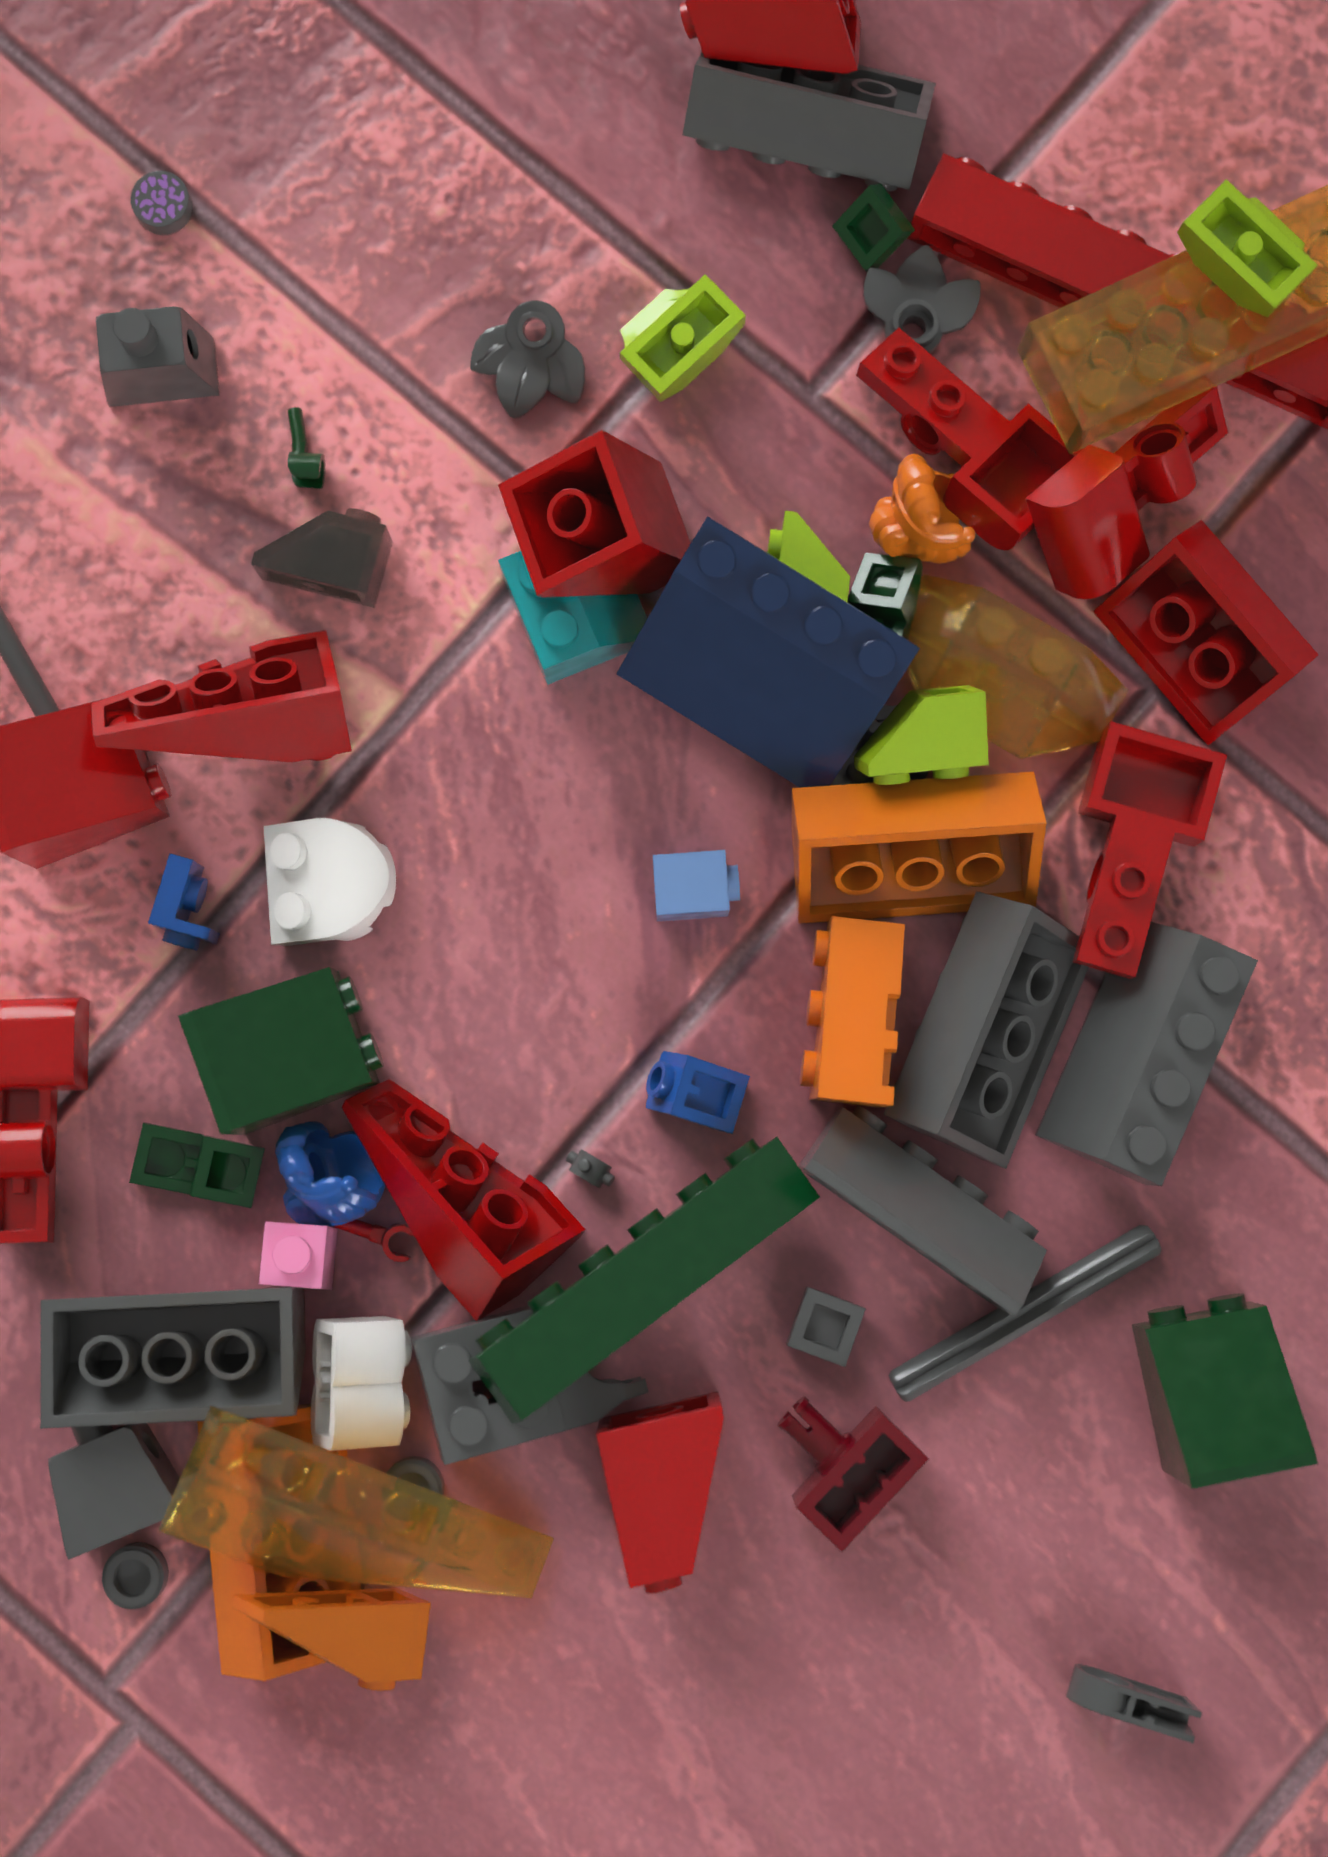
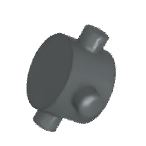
[566,1149,615,1188]

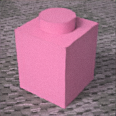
[259,1221,338,1290]

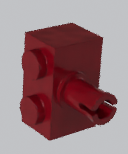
[777,1396,929,1552]

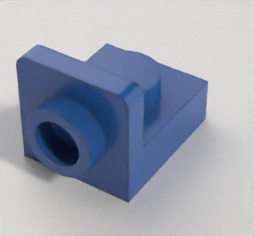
[148,853,220,951]
[646,1051,750,1134]

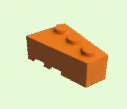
[800,916,905,1108]

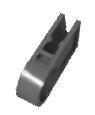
[1066,1664,1202,1743]

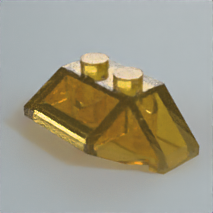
[907,574,1129,760]

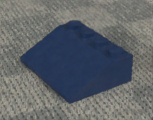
[616,516,920,788]

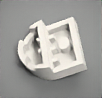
[263,818,396,946]

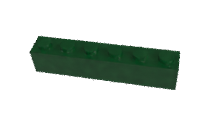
[468,1137,820,1424]

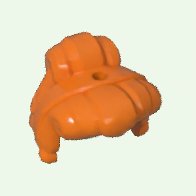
[869,453,975,564]

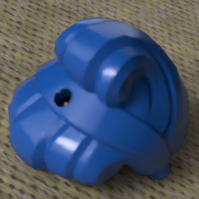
[275,1121,386,1226]

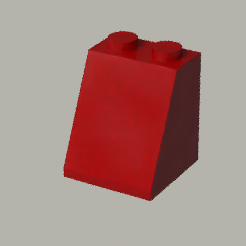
[680,0,861,74]
[498,430,691,598]
[0,698,172,869]
[596,1391,724,1593]

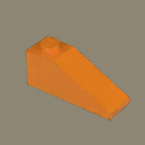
[232,1588,431,1691]

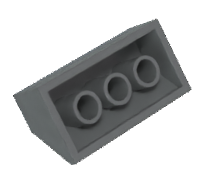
[682,52,936,191]
[884,891,1089,1169]
[1035,922,1258,1186]
[798,1105,1047,1317]
[40,1287,306,1429]

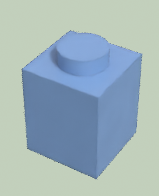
[652,850,740,922]

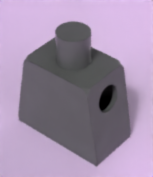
[96,306,220,407]
[48,1423,193,1560]

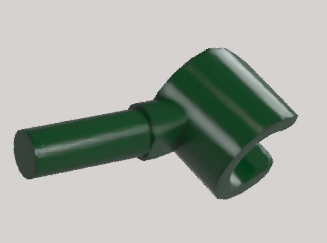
[287,407,325,489]

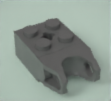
[411,1305,649,1465]

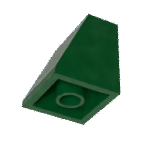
[178,967,384,1135]
[1132,1293,1318,1489]

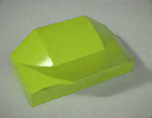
[1177,179,1318,318]
[620,274,746,402]

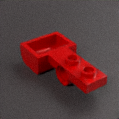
[856,327,1083,551]
[1025,380,1228,599]
[1072,721,1227,979]
[0,997,90,1244]

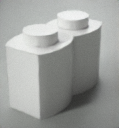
[311,1316,412,1451]

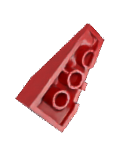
[91,630,352,763]
[341,1079,586,1322]

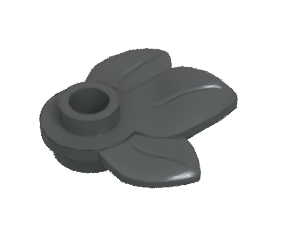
[863,245,981,353]
[470,300,585,419]

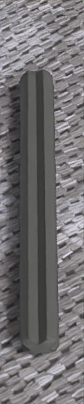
[889,1225,1162,1401]

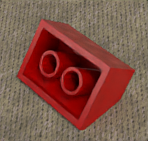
[1093,520,1319,746]

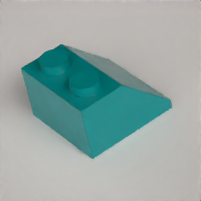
[498,551,647,685]

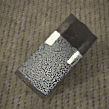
[251,508,393,608]

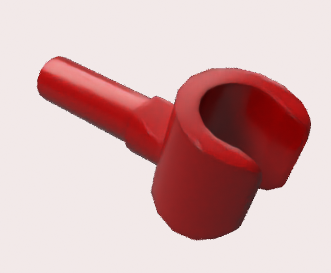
[333,1219,414,1262]

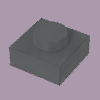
[786,1286,866,1367]

